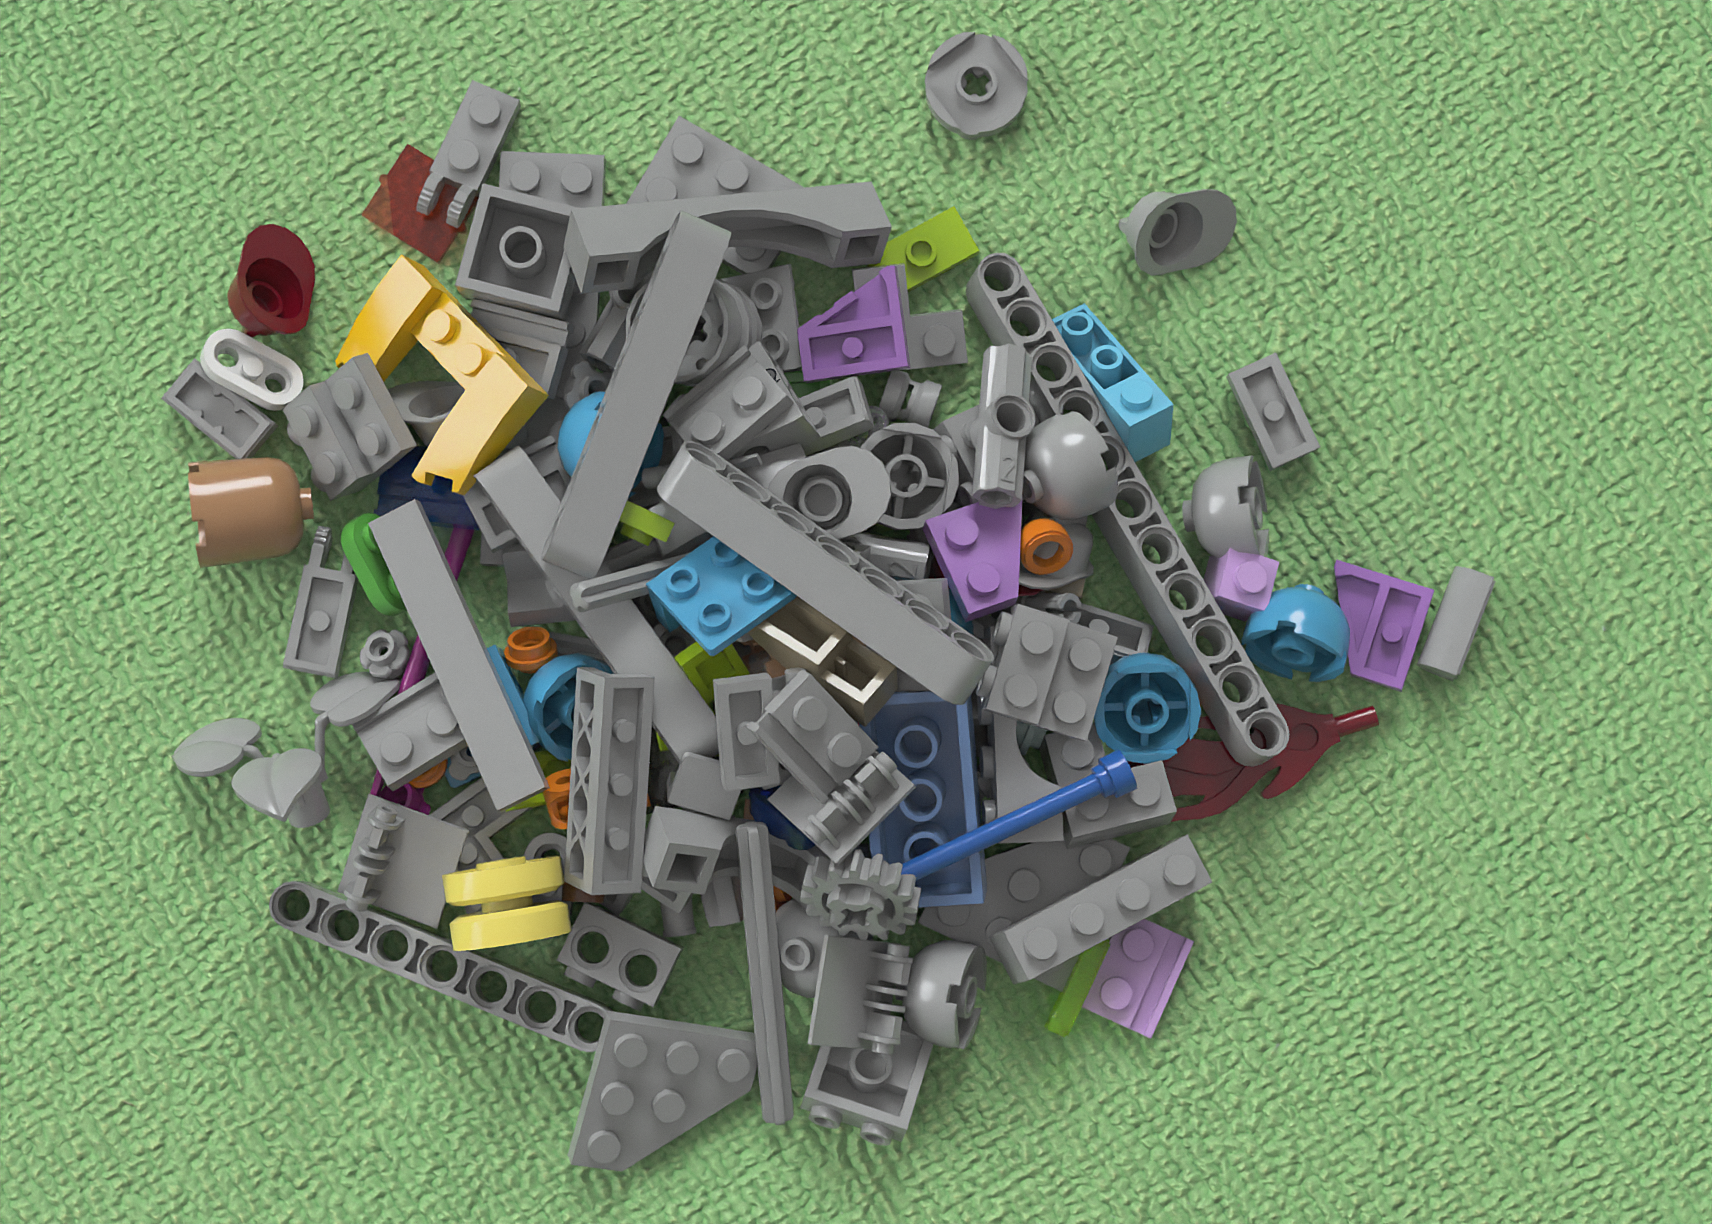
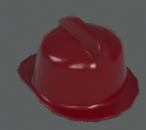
[227,224,315,338]

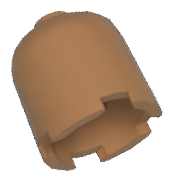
[188,457,314,568]

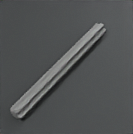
[736,821,794,1125]

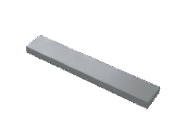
[368,499,550,812]

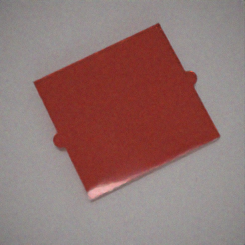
[361,144,479,264]

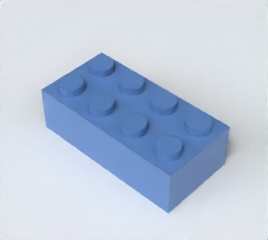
[859,691,987,908]

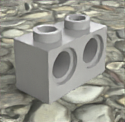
[557,902,684,1011]

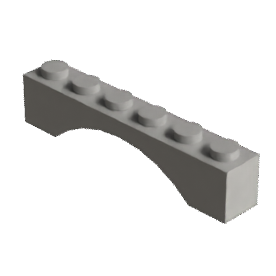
[564,182,892,294]

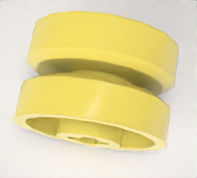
[442,856,572,951]

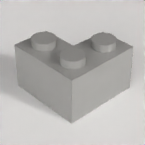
[1039,723,1177,850]

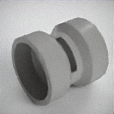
[876,370,942,428]

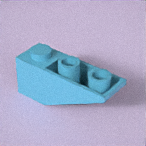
[1052,303,1174,462]

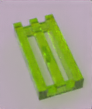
[1044,939,1111,1038]

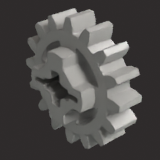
[800,849,921,940]

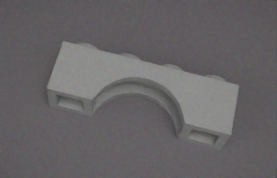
[977,626,1064,844]
[643,806,865,908]
[989,834,1212,984]

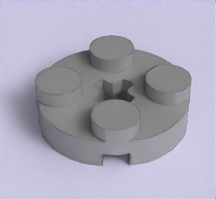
[925,32,1028,140]

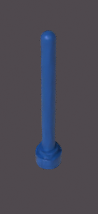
[901,750,1137,882]

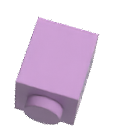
[1203,548,1279,621]

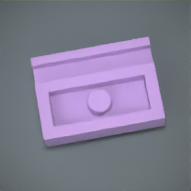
[1079,919,1194,1038]

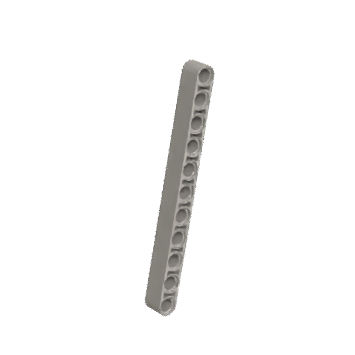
[966,253,1289,767]

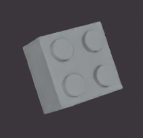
[455,183,578,321]

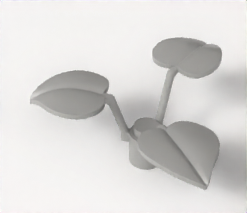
[171,672,402,828]

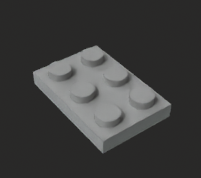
[626,116,804,274]

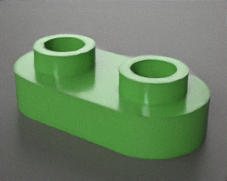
[341,513,407,616]

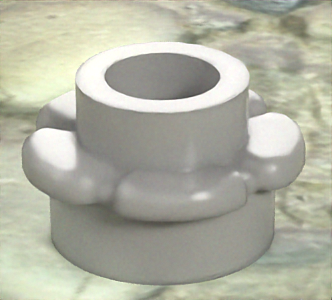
[360,629,411,679]

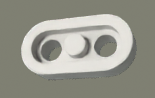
[200,329,303,411]

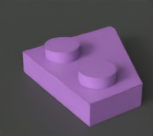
[797,265,910,383]
[923,495,1023,622]
[1334,560,1434,692]

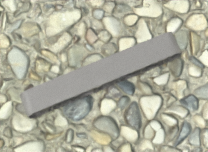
[541,210,731,579]
[656,441,994,705]
[474,445,719,764]
[269,881,613,1052]

